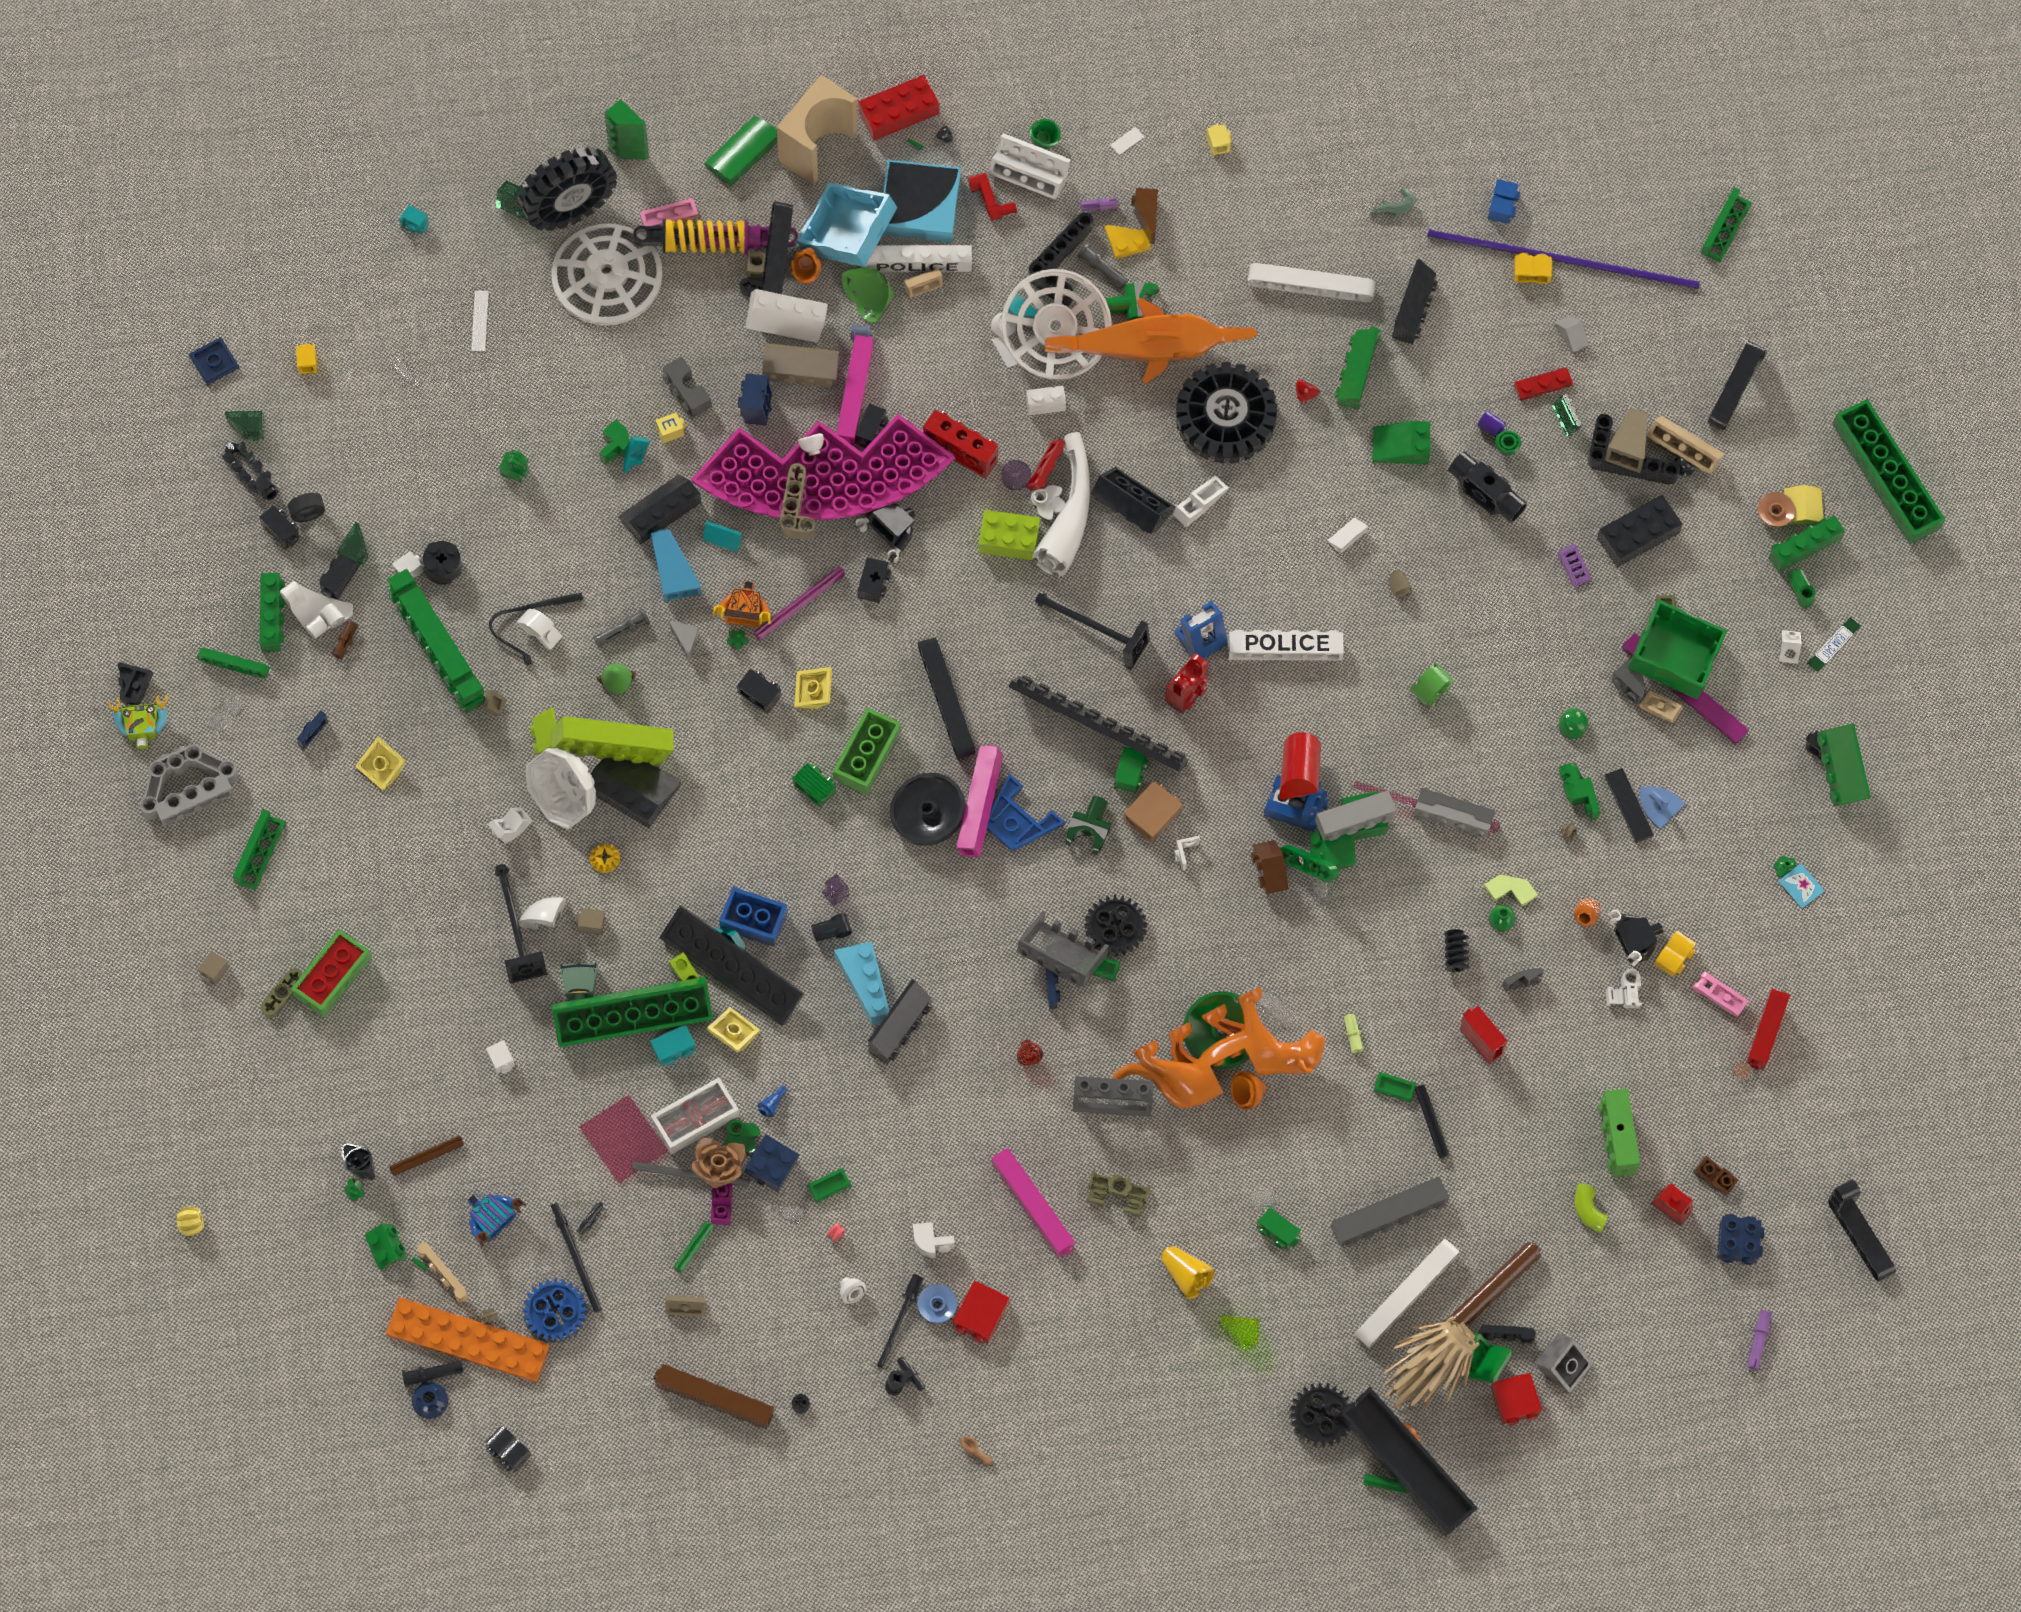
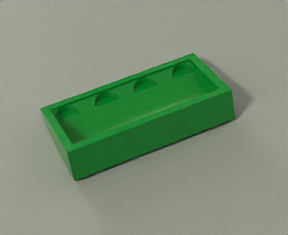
[704,116,778,187]

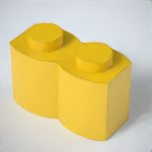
[1513,253,1552,284]
[1654,931,1697,977]

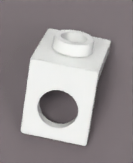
[1779,630,1802,664]
[1174,836,1200,871]

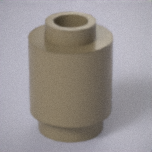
[1387,570,1412,600]

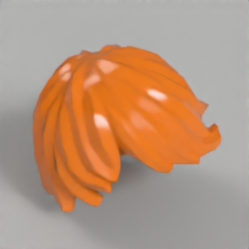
[790,248,822,285]

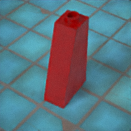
[1746,988,1790,1069]

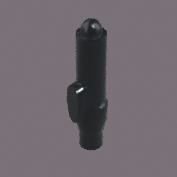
[577,1202,603,1235]

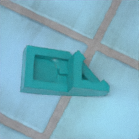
[1008,294,1037,319]
[623,436,650,473]
[714,928,746,949]

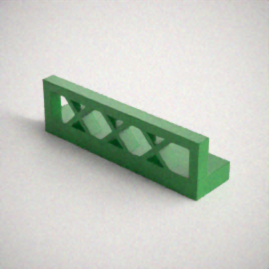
[1701,187,1752,263]
[232,809,286,891]

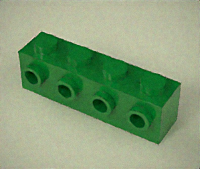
[1769,515,1845,573]
[259,573,285,652]

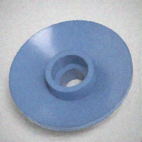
[918,1284,957,1323]

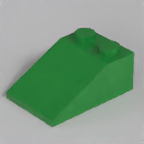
[1372,421,1431,465]

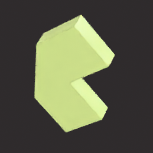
[1484,875,1538,907]

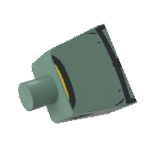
[560,963,598,1000]

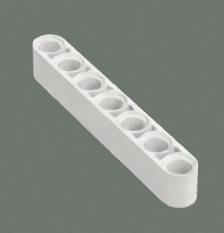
[1247,263,1376,302]
[1354,1239,1460,1348]

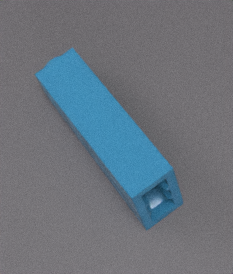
[651,529,701,602]

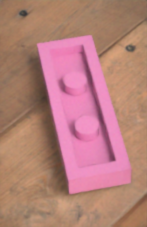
[640,198,698,226]

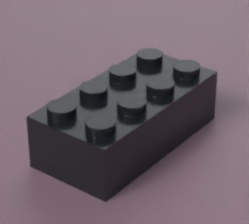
[1597,494,1683,568]

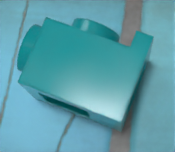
[399,205,429,234]

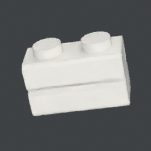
[1026,386,1066,415]

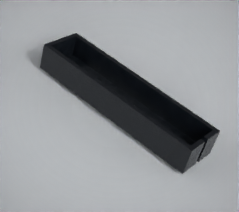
[1338,1387,1478,1537]

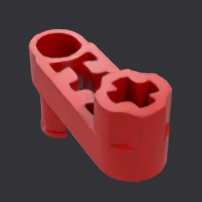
[967,172,1017,221]

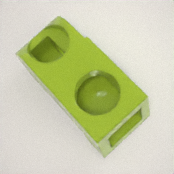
[668,952,699,981]

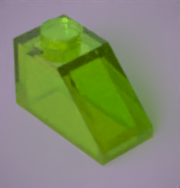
[1219,1316,1260,1349]

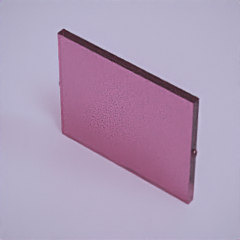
[579,1095,668,1183]

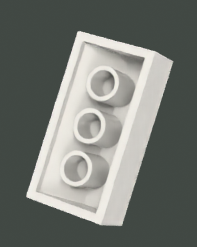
[745,289,828,343]

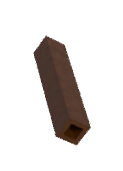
[653,1364,775,1430]

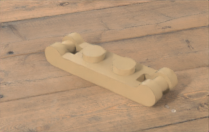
[417,1242,468,1303]

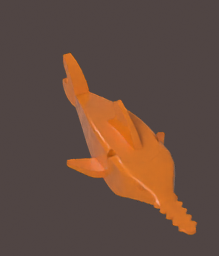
[1044,298,1257,384]

